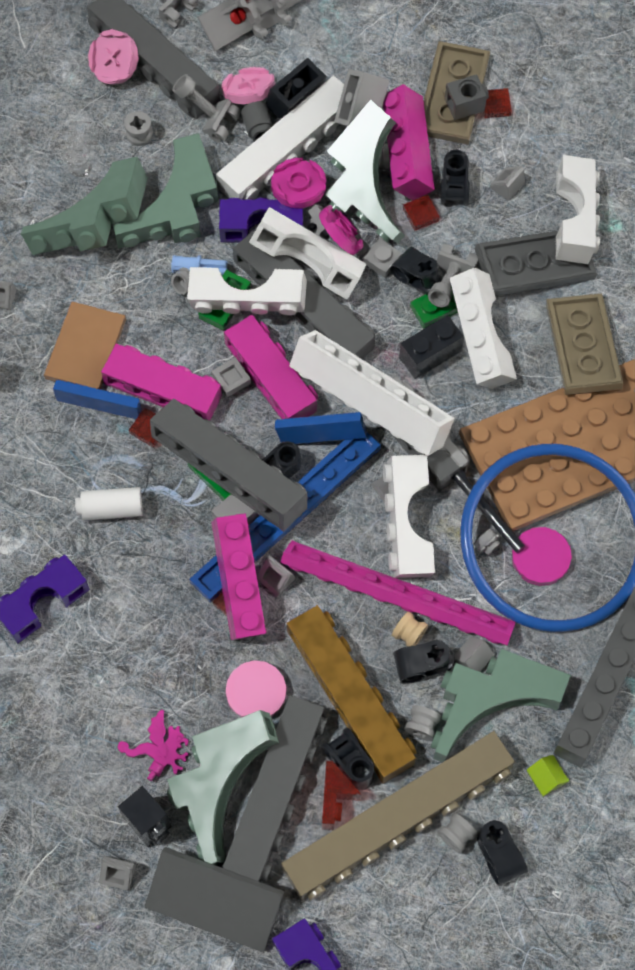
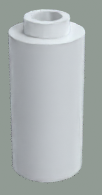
[75,487,143,521]

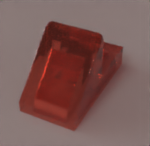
[322,761,362,830]

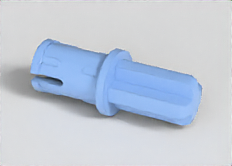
[171,255,228,276]

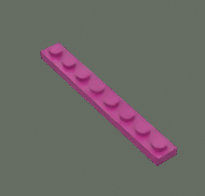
[280,540,516,645]

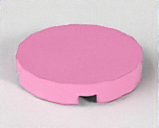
[88,29,139,85]
[222,67,276,104]
[226,660,287,718]

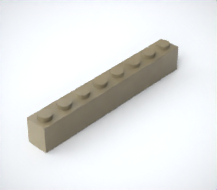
[281,731,515,901]

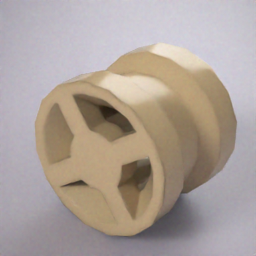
[392,611,429,646]

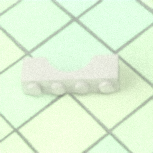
[556,155,600,264]
[249,207,366,299]
[187,267,307,315]
[450,268,517,389]
[383,455,435,578]

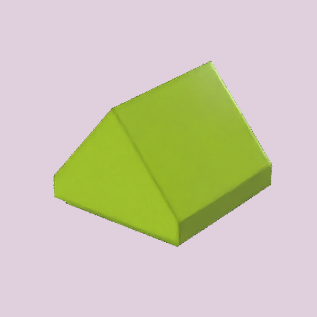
[526,754,569,797]

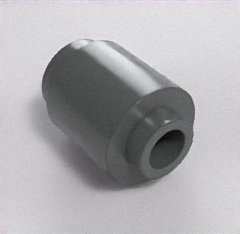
[241,101,274,142]

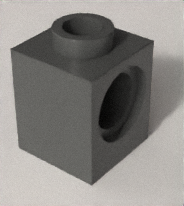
[445,74,489,121]

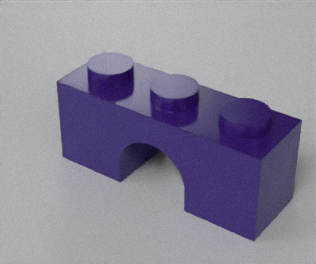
[219,198,303,243]
[0,554,90,644]
[272,918,342,970]

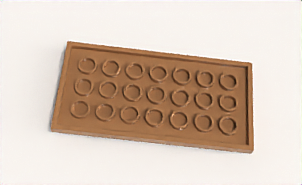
[459,359,635,531]

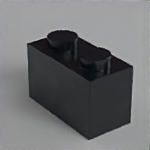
[266,58,327,120]
[399,315,464,379]
[117,786,172,847]

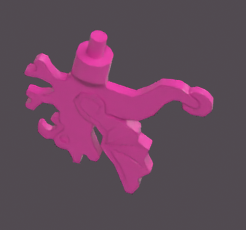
[117,709,189,782]

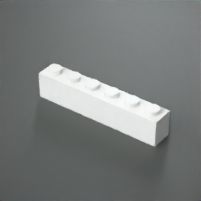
[216,75,344,200]
[289,330,455,456]

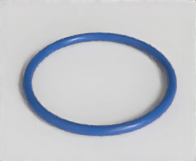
[460,444,635,632]

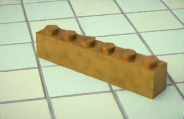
[287,605,417,784]

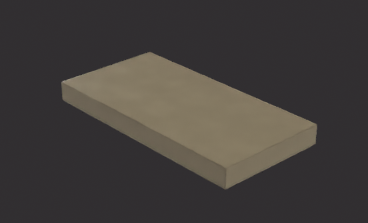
[423,41,490,145]
[546,293,623,395]

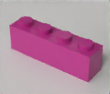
[383,84,435,201]
[224,315,319,419]
[101,344,222,420]
[211,513,266,640]

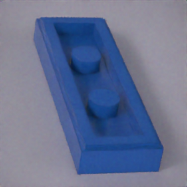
[53,380,142,420]
[275,412,367,444]

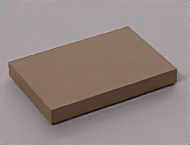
[44,301,126,390]

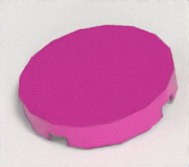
[271,158,326,209]
[319,205,364,255]
[511,527,572,586]

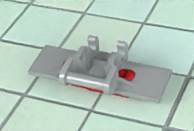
[197,0,301,51]

